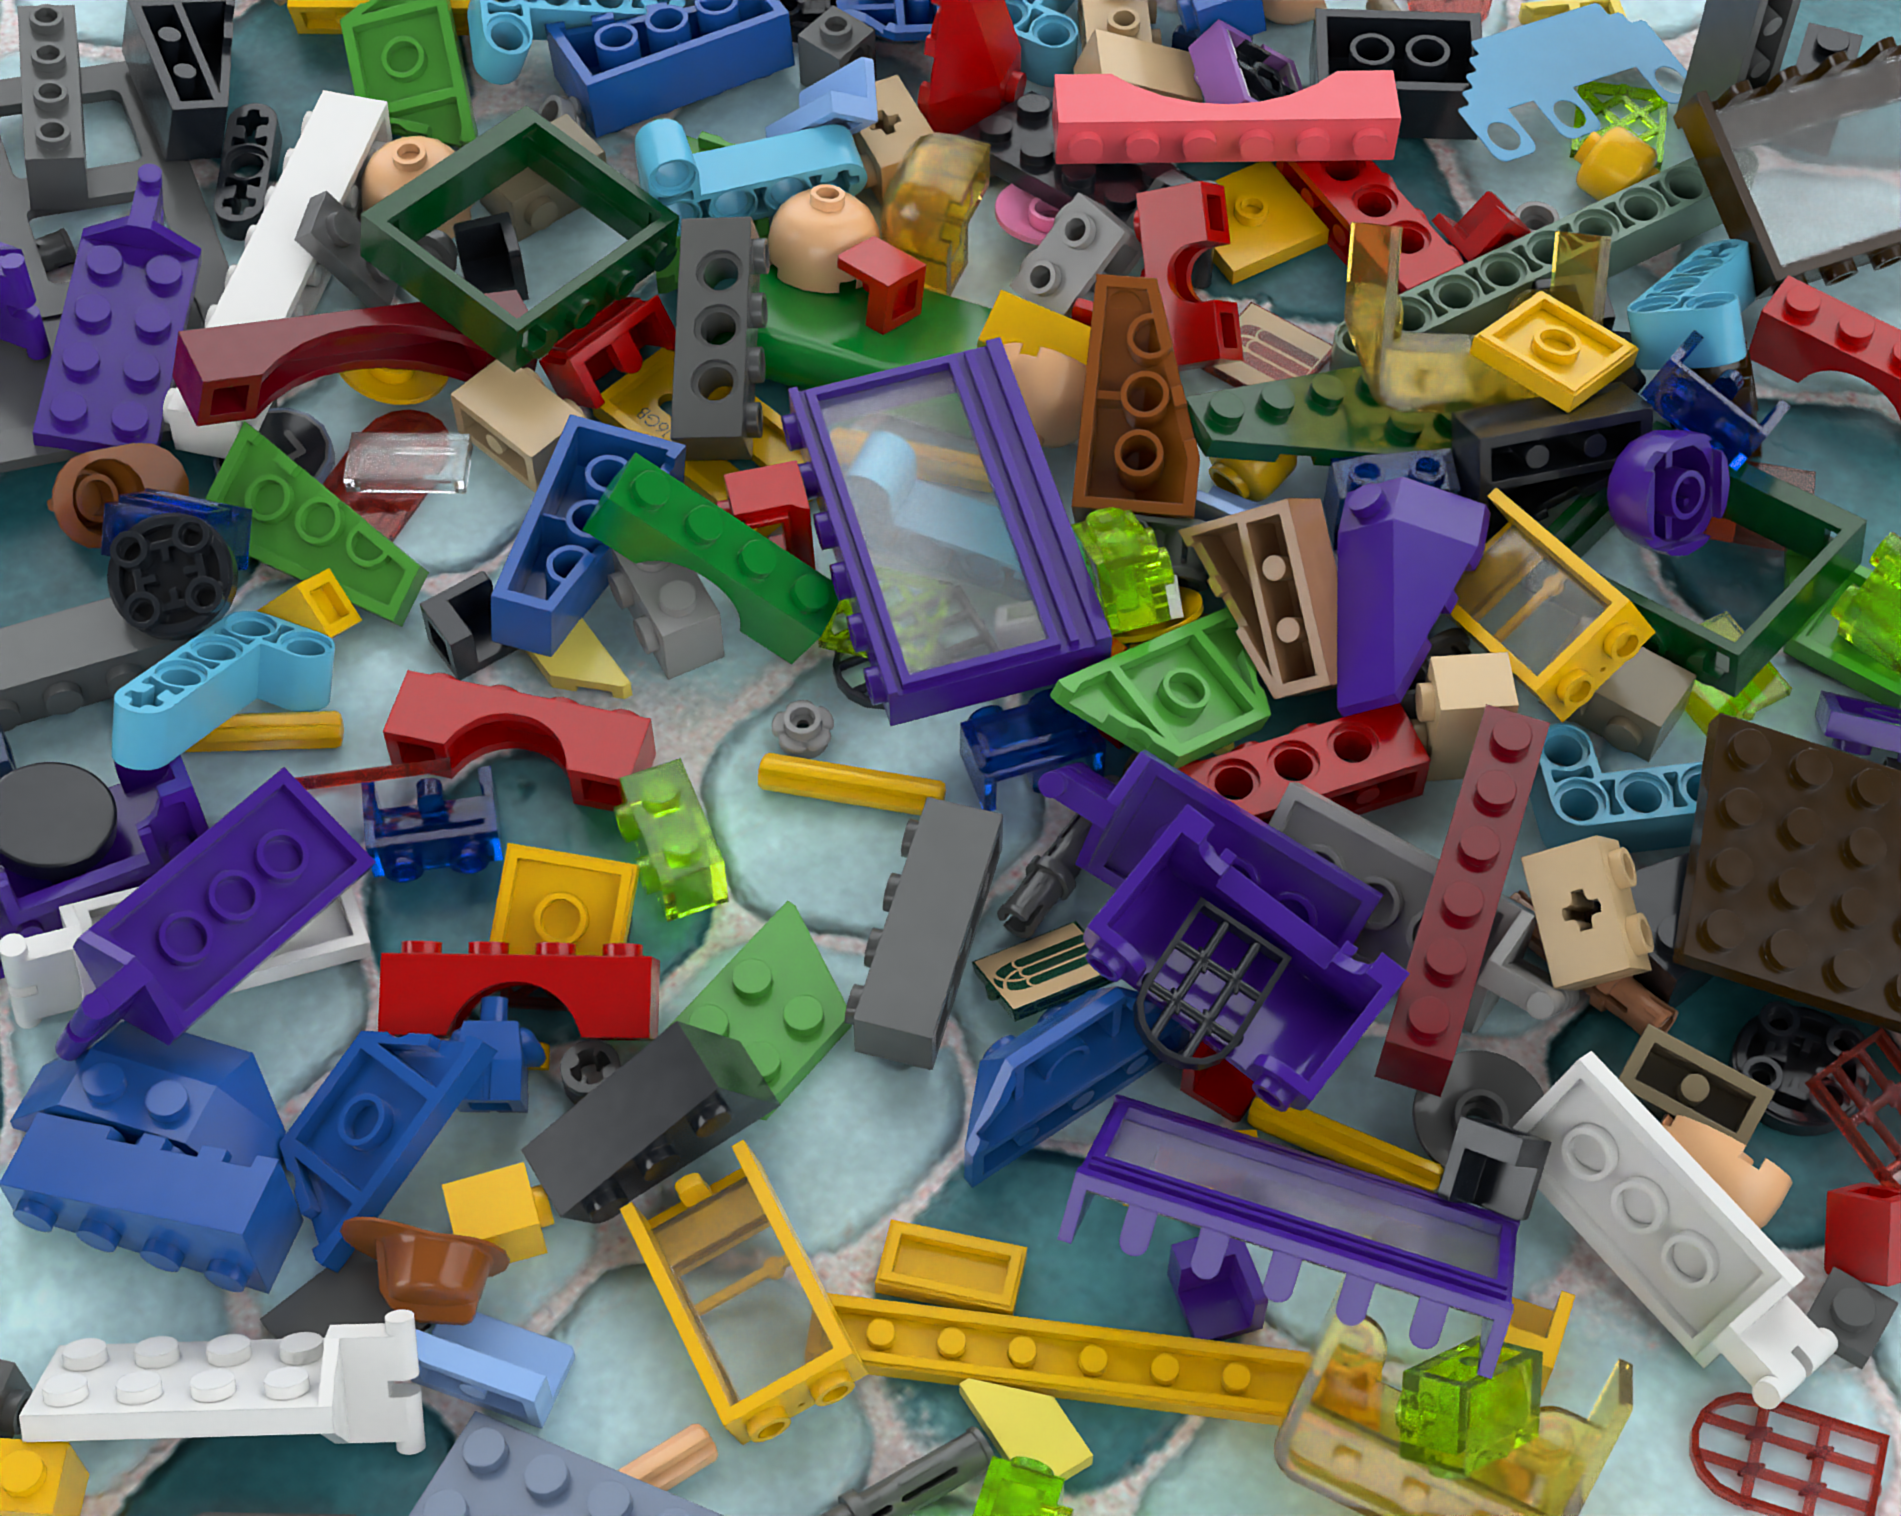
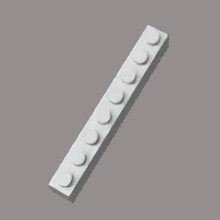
[163,90,393,459]

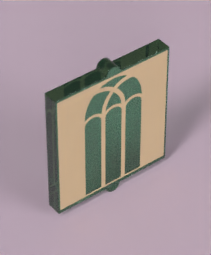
[972,921,1121,1022]

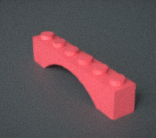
[1052,70,1401,164]

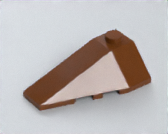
[1071,274,1200,528]

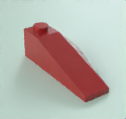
[917,0,1027,142]

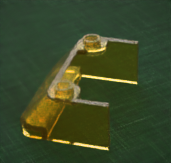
[1344,222,1611,413]
[1274,1273,1633,1516]

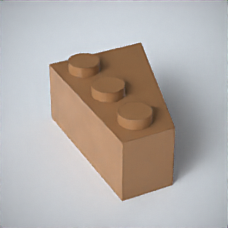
[1178,498,1337,699]

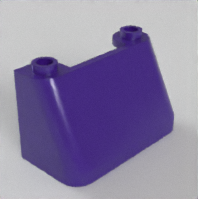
[0,755,209,979]
[1083,804,1410,1112]

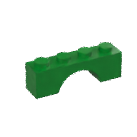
[583,452,839,664]

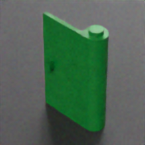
[711,264,992,443]

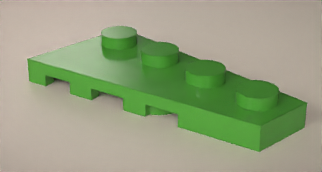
[196,421,429,627]

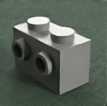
[1010,192,1143,319]
[608,549,725,680]

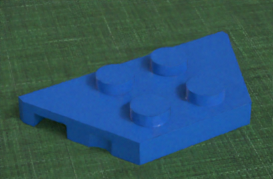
[279,1031,498,1273]

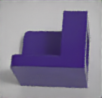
[1167,1236,1268,1341]

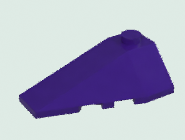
[1337,477,1491,717]

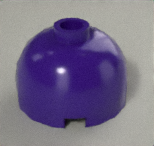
[1607,430,1730,556]

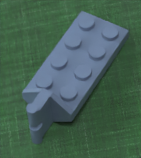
[409,1411,724,1516]

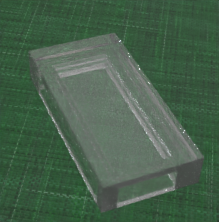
[343,432,473,494]

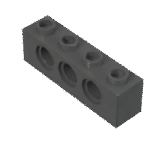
[17,4,89,210]
[670,216,770,461]

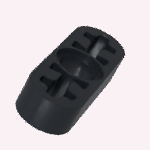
[214,103,282,241]

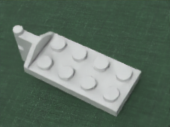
[0,887,371,1029]
[1513,1051,1838,1409]
[19,1309,426,1455]

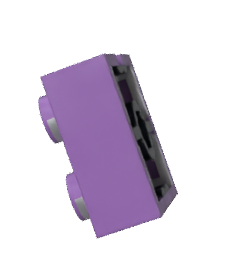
[1188,19,1303,104]

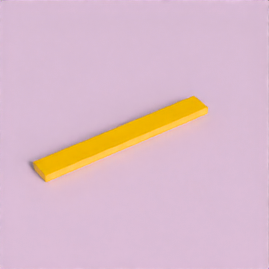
[805,1293,1383,1438]

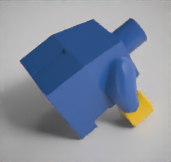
[448,996,550,1113]

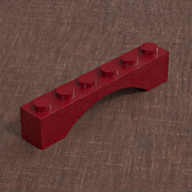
[172,290,538,427]
[1374,704,1550,1097]

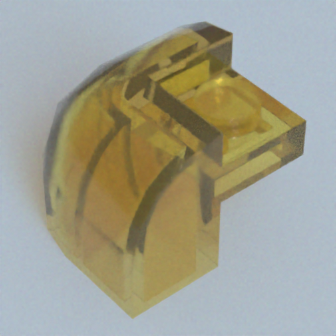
[879,132,990,296]

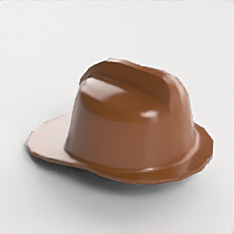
[47,443,189,548]
[340,1217,510,1326]

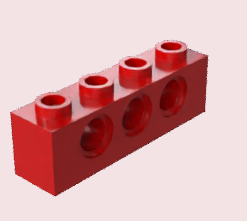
[1276,160,1465,304]
[1178,703,1431,824]

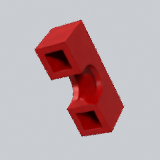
[1133,181,1244,371]

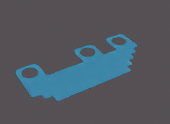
[1458,3,1687,162]

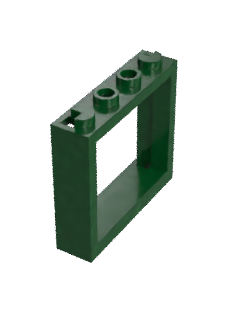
[360,105,679,372]
[1527,420,1867,698]

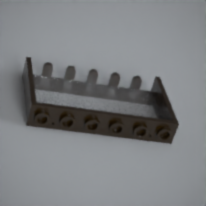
[1673,36,1901,300]

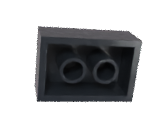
[1309,8,1482,140]

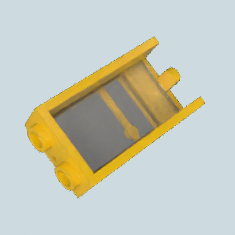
[1445,488,1656,723]
[620,1139,869,1445]

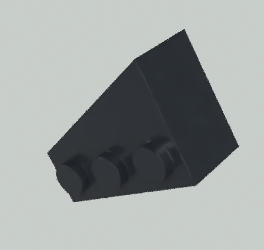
[122,0,235,161]

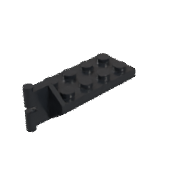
[956,91,1219,289]

